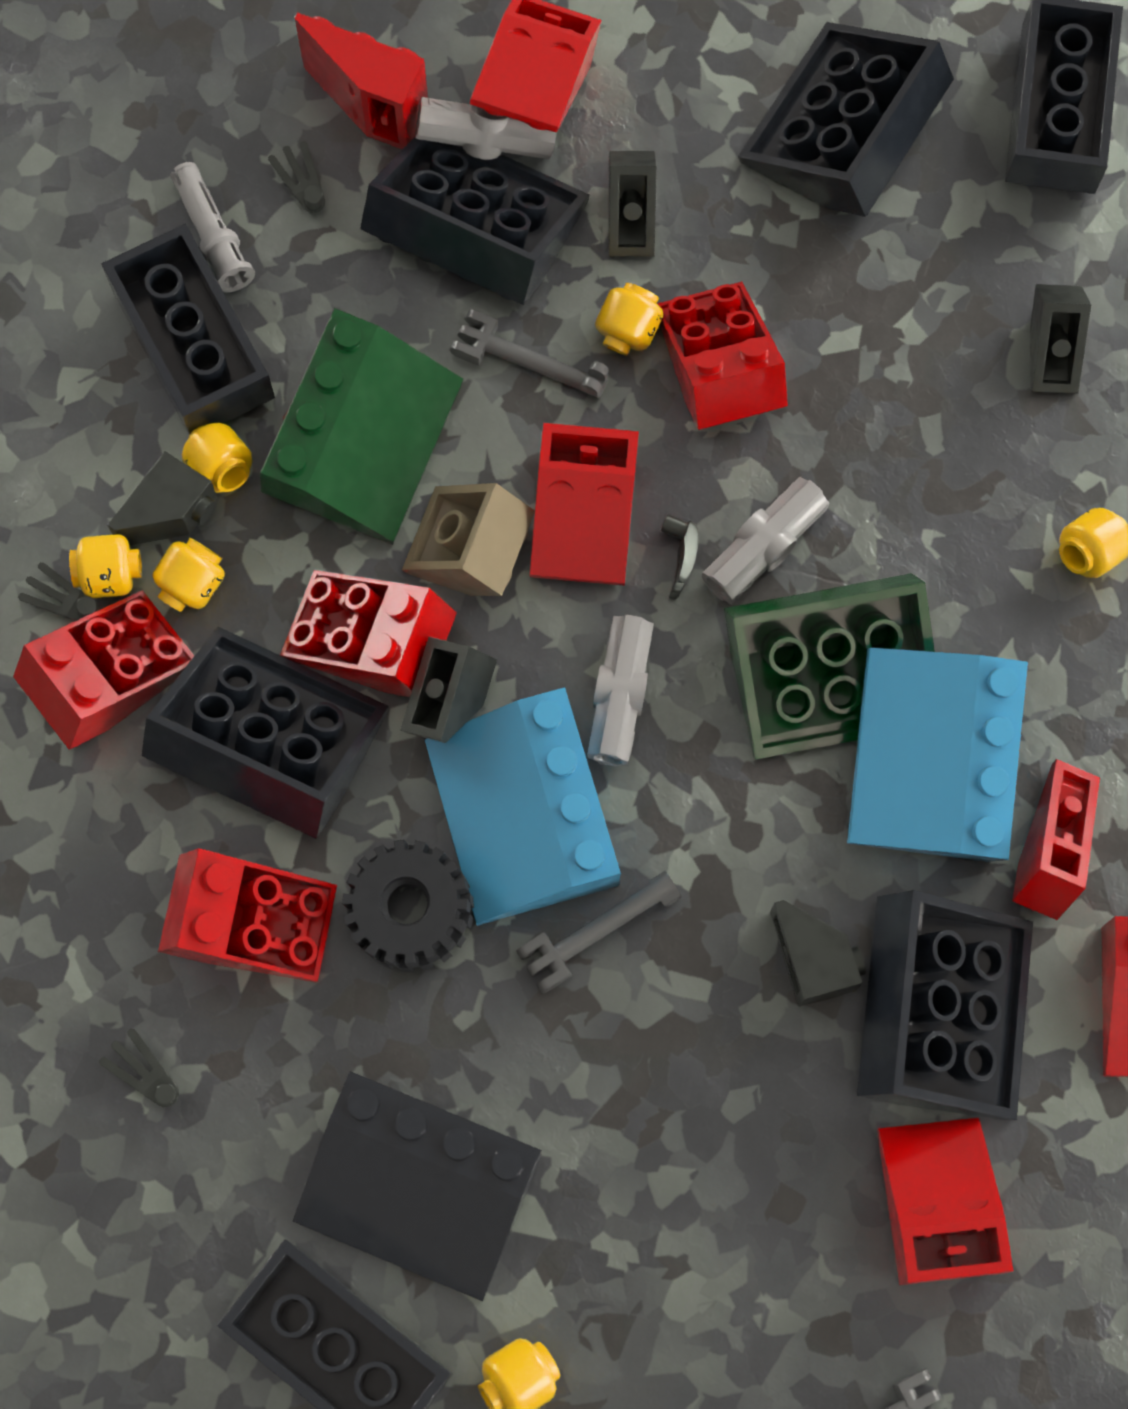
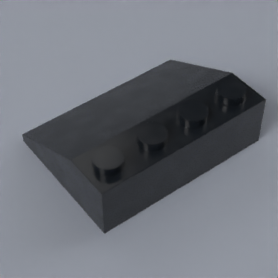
[738,22,954,217]
[360,137,590,305]
[141,627,389,839]
[857,890,1033,1121]
[293,1071,542,1302]

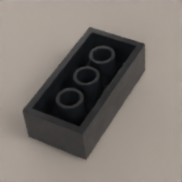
[1005,0,1123,194]
[101,223,275,435]
[217,1239,453,1409]

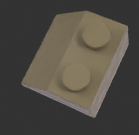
[402,483,535,596]

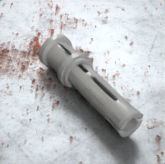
[170,162,255,293]

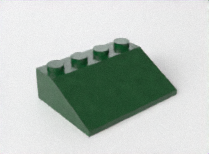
[260,308,463,545]
[724,573,935,760]

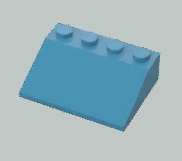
[847,648,1028,862]
[425,687,621,926]

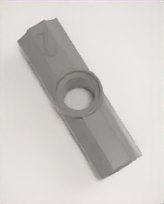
[415,97,556,159]
[702,477,829,605]
[587,615,654,766]

